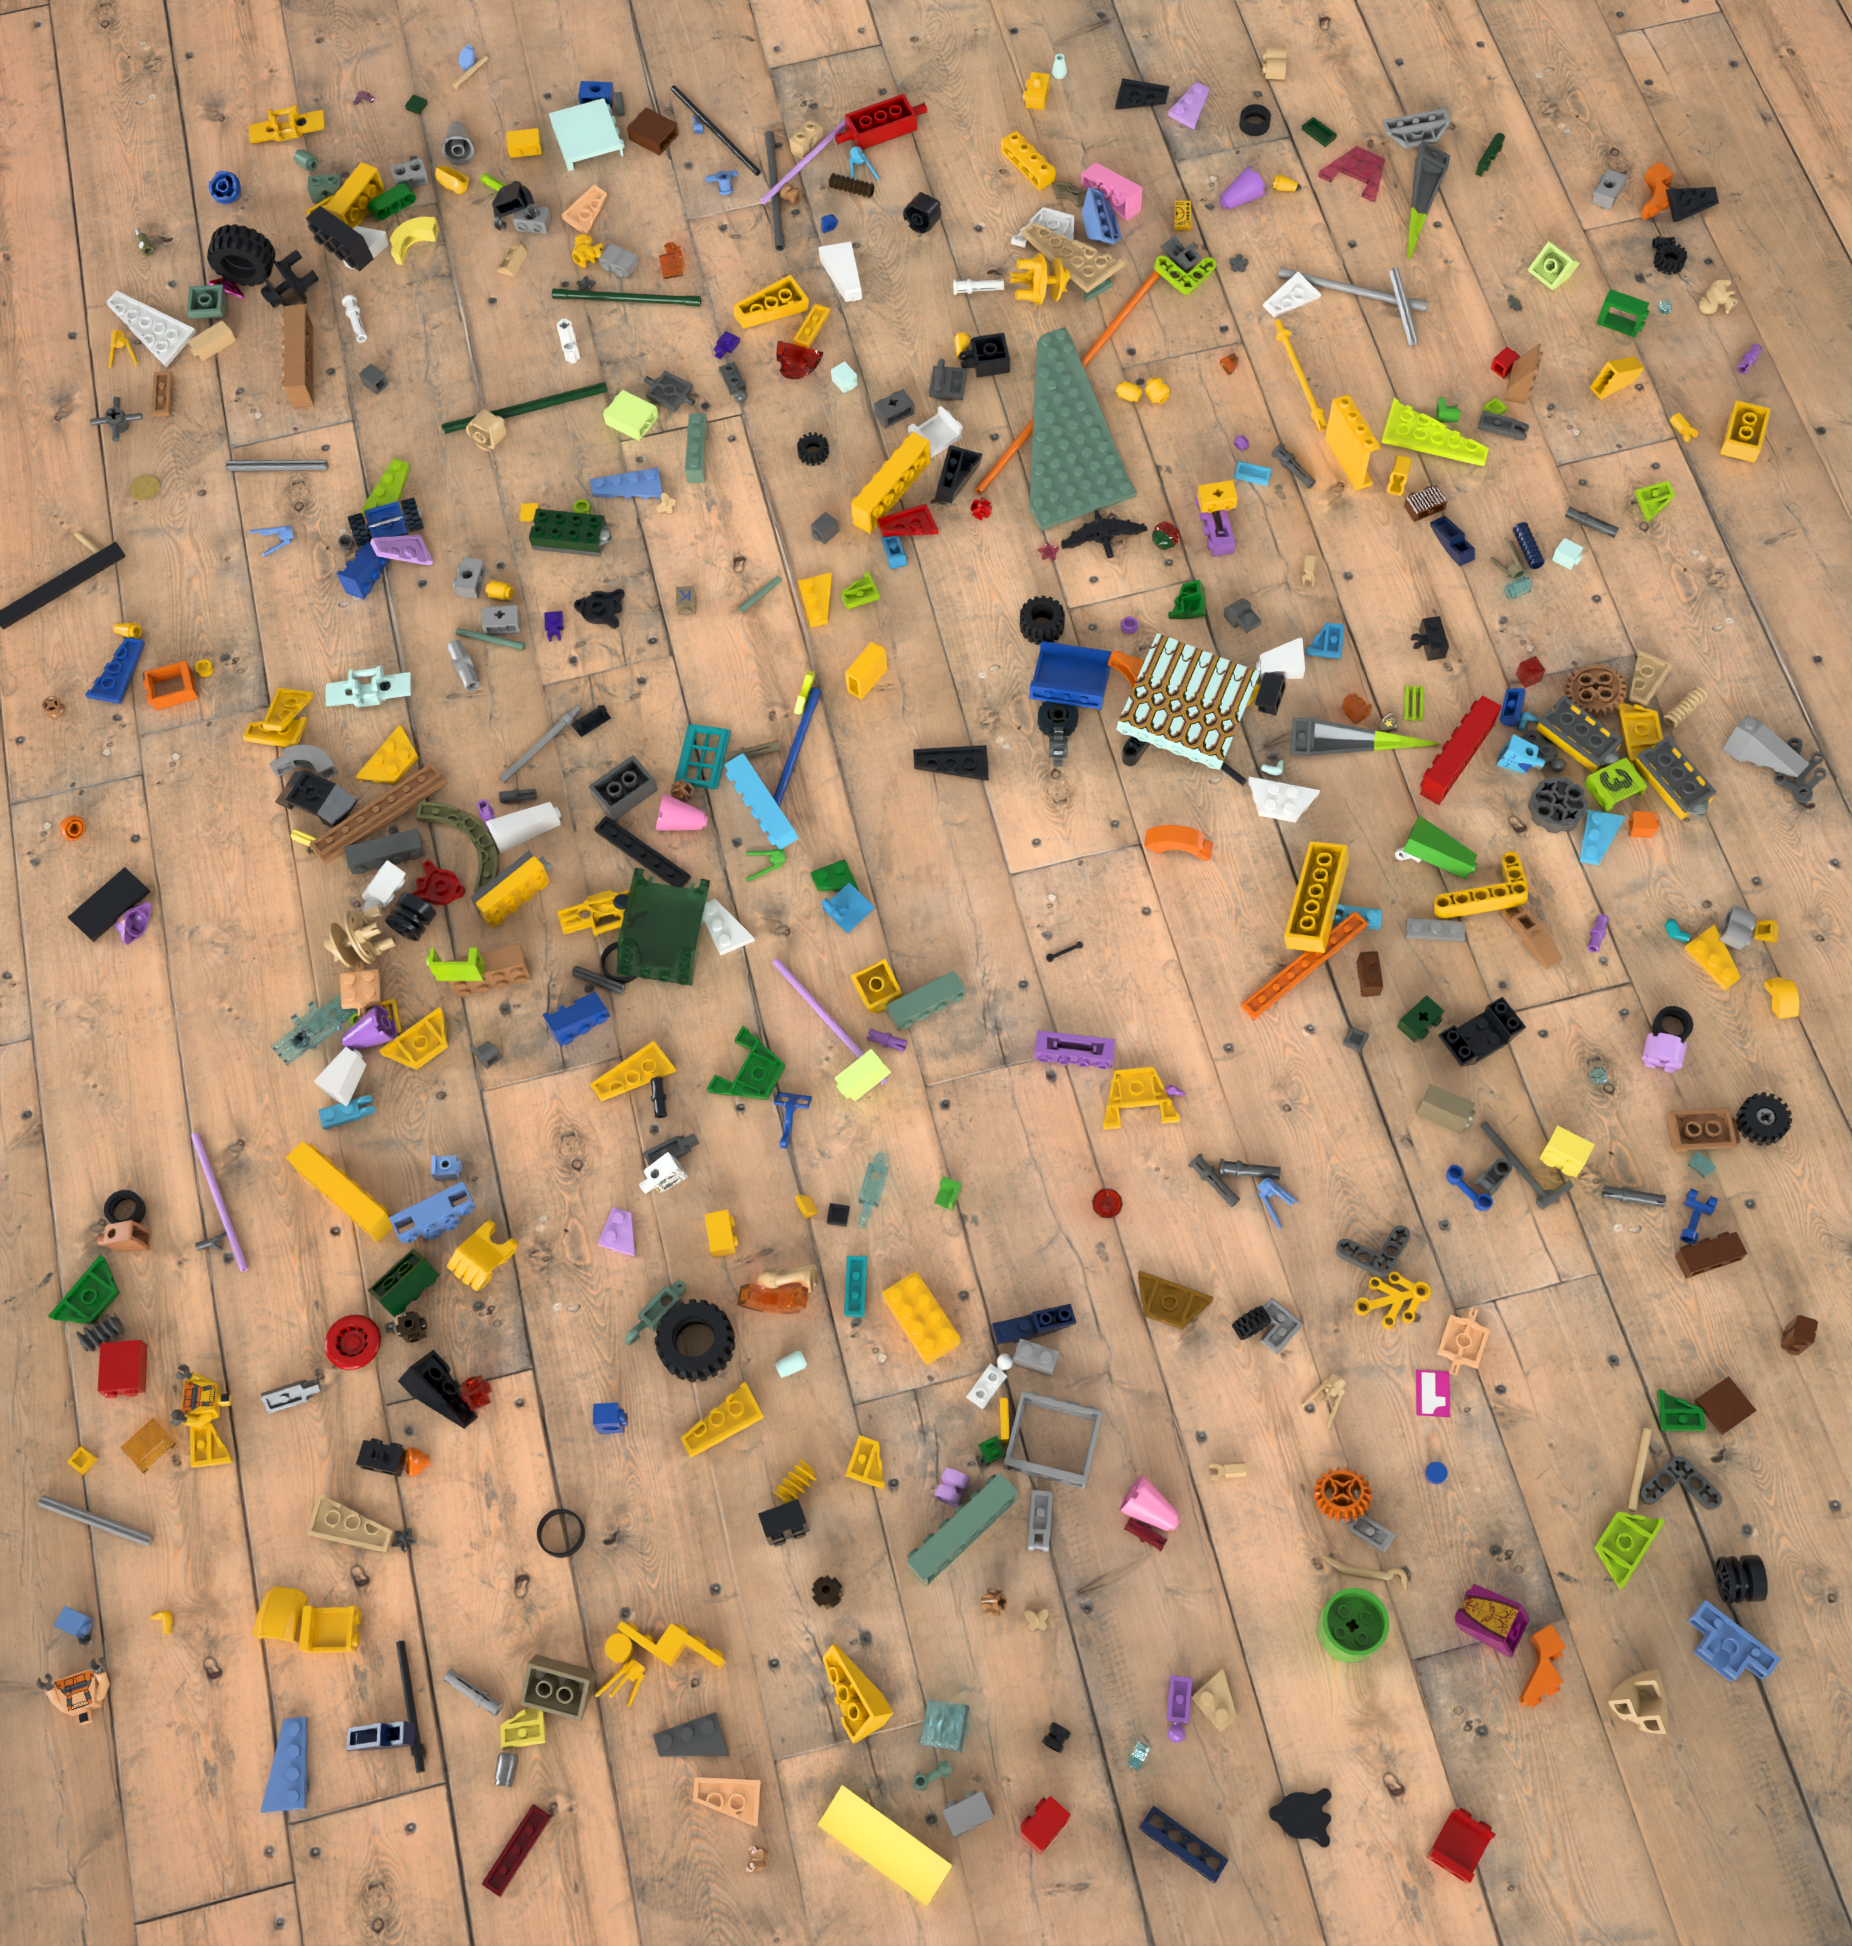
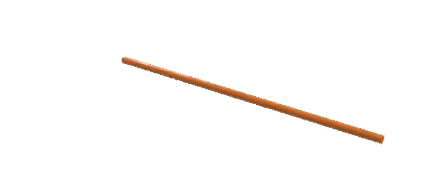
[974,263,1165,495]

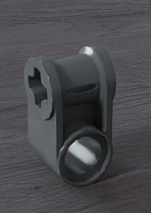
[1475,1158,1512,1196]

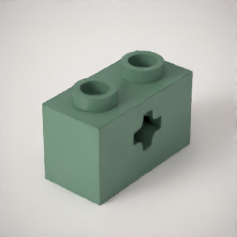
[307,174,344,203]

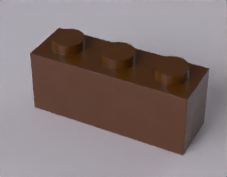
[1675,1231,1747,1279]

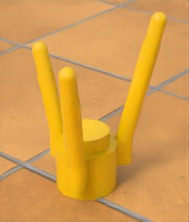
[109,330,138,367]
[595,1659,645,1707]

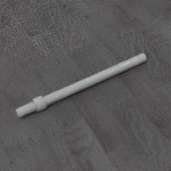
[499,705,582,783]

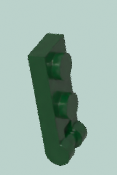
[1476,133,1505,177]

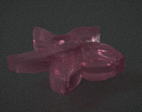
[1037,542,1059,560]

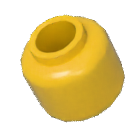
[1145,377,1170,404]

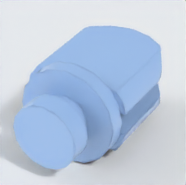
[458,45,476,71]

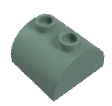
[187,284,227,319]

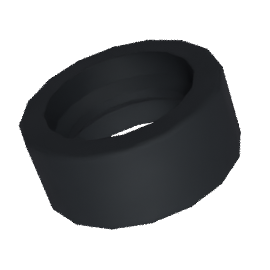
[1239,104,1271,136]
[1652,1006,1694,1043]
[104,1190,146,1224]

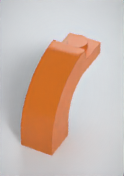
[1144,825,1213,861]

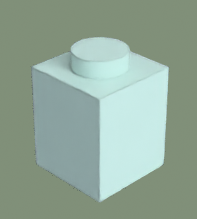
[831,361,858,393]
[1552,538,1583,570]

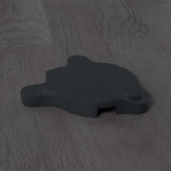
[574,589,625,629]
[1269,1788,1332,1848]

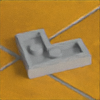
[1261,1297,1303,1355]

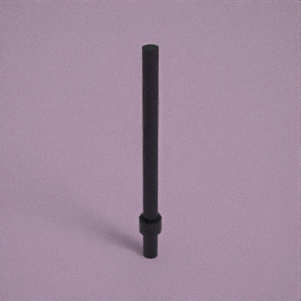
[396,1641,425,1773]

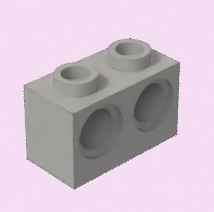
[390,158,430,189]

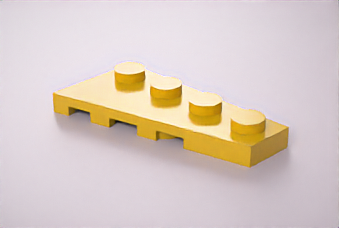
[589,1041,676,1102]

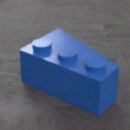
[337,542,389,600]
[542,992,610,1047]

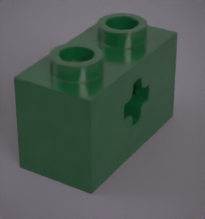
[1397,995,1444,1043]

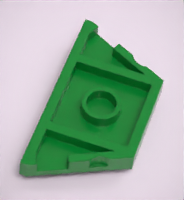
[48,1254,120,1325]

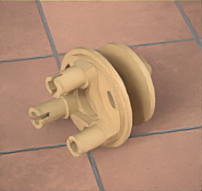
[324,905,397,967]

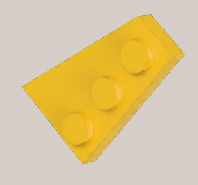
[798,572,833,628]
[243,717,308,747]
[1684,924,1741,990]

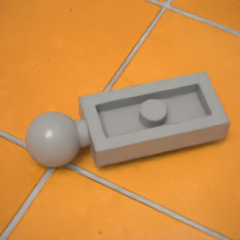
[1340,1515,1396,1554]

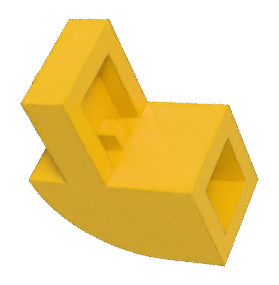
[1764,977,1799,1019]

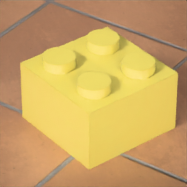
[1539,1125,1595,1177]

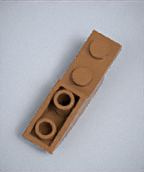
[1499,906,1563,969]

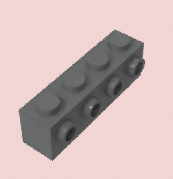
[344,828,426,874]

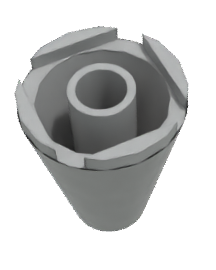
[442,121,474,165]

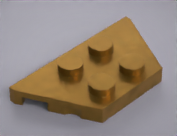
[1138,1270,1214,1330]

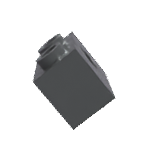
[874,389,915,429]

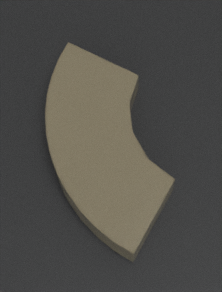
[1052,182,1087,207]

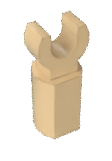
[1301,555,1317,587]
[1208,1462,1246,1481]

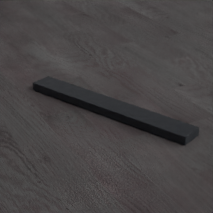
[0,542,126,630]

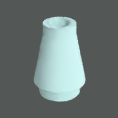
[1051,54,1067,79]

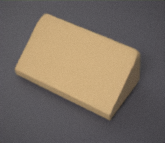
[496,244,528,276]

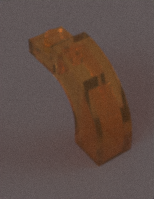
[737,1283,809,1314]

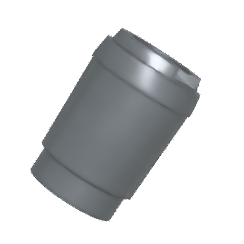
[494,1752,518,1787]

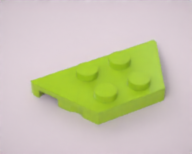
[1594,1511,1665,1590]

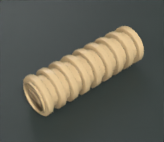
[1663,686,1708,728]

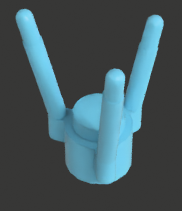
[849,147,880,180]

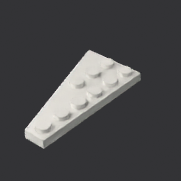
[107,290,197,368]

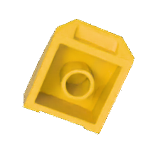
[849,959,903,1014]
[252,1586,308,1643]

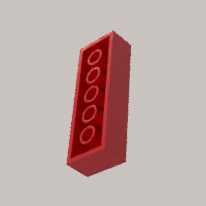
[1420,695,1502,805]

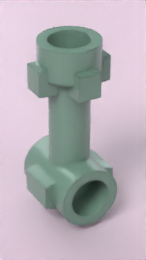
[912,1760,953,1792]

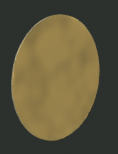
[129,475,160,501]

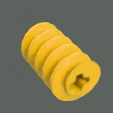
[772,1459,817,1504]

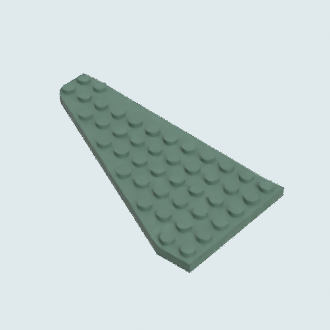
[1029,327,1137,531]

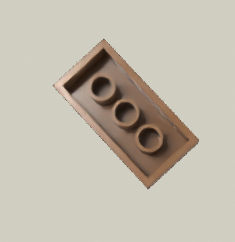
[445,943,531,997]

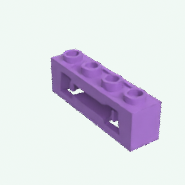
[1196,496,1235,557]
[1035,1030,1115,1069]

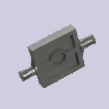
[644,371,696,412]

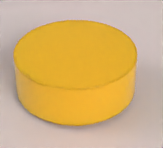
[194,659,214,678]

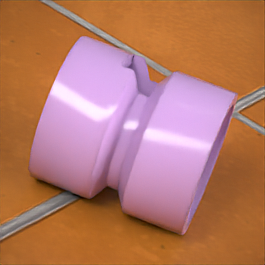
[934,1468,970,1507]

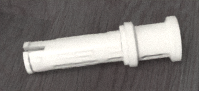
[953,279,1004,295]
[342,295,367,342]

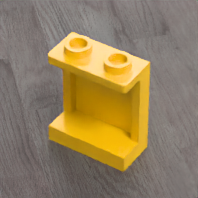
[299,1605,362,1653]

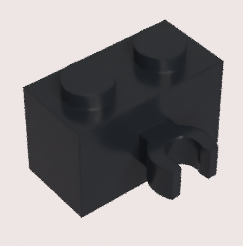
[1411,616,1449,661]
[356,1438,406,1477]

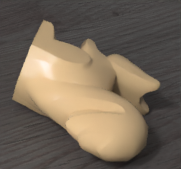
[1699,280,1738,314]

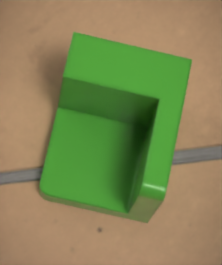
[1436,398,1461,422]
[935,1176,962,1211]

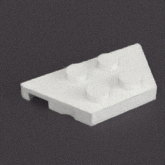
[1248,777,1320,823]

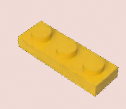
[793,303,831,350]

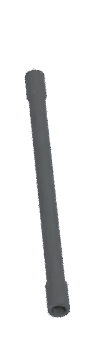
[765,131,785,251]

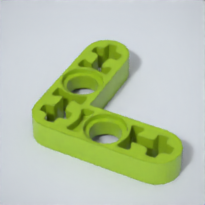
[1154,255,1216,295]

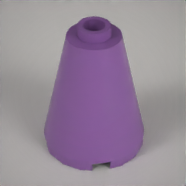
[1219,166,1267,210]
[341,1005,398,1051]

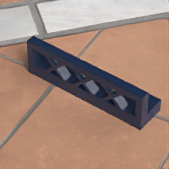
[1139,1805,1229,1884]

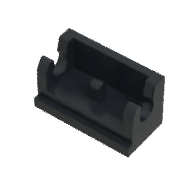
[1255,673,1286,716]

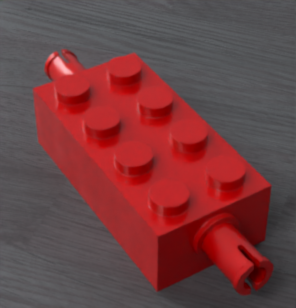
[835,94,928,150]

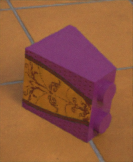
[1455,1584,1530,1658]

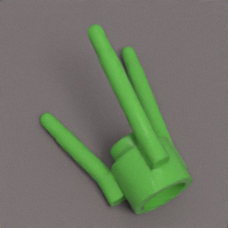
[745,849,786,881]

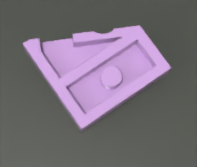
[598,1207,636,1257]

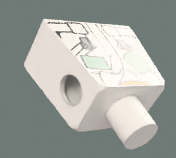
[639,1152,688,1194]

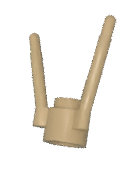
[1301,1374,1346,1430]

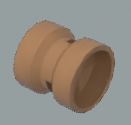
[780,183,803,205]

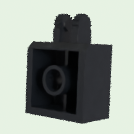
[959,333,1010,378]

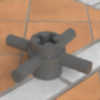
[90,397,143,442]

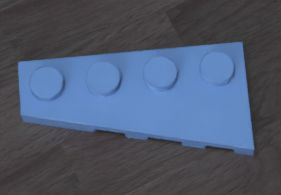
[590,467,663,499]
[260,1717,308,1813]

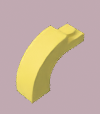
[390,217,439,265]

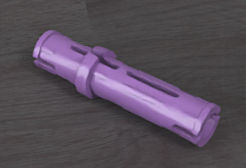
[477,799,495,835]

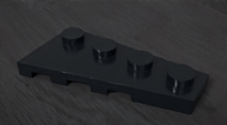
[913,745,989,781]

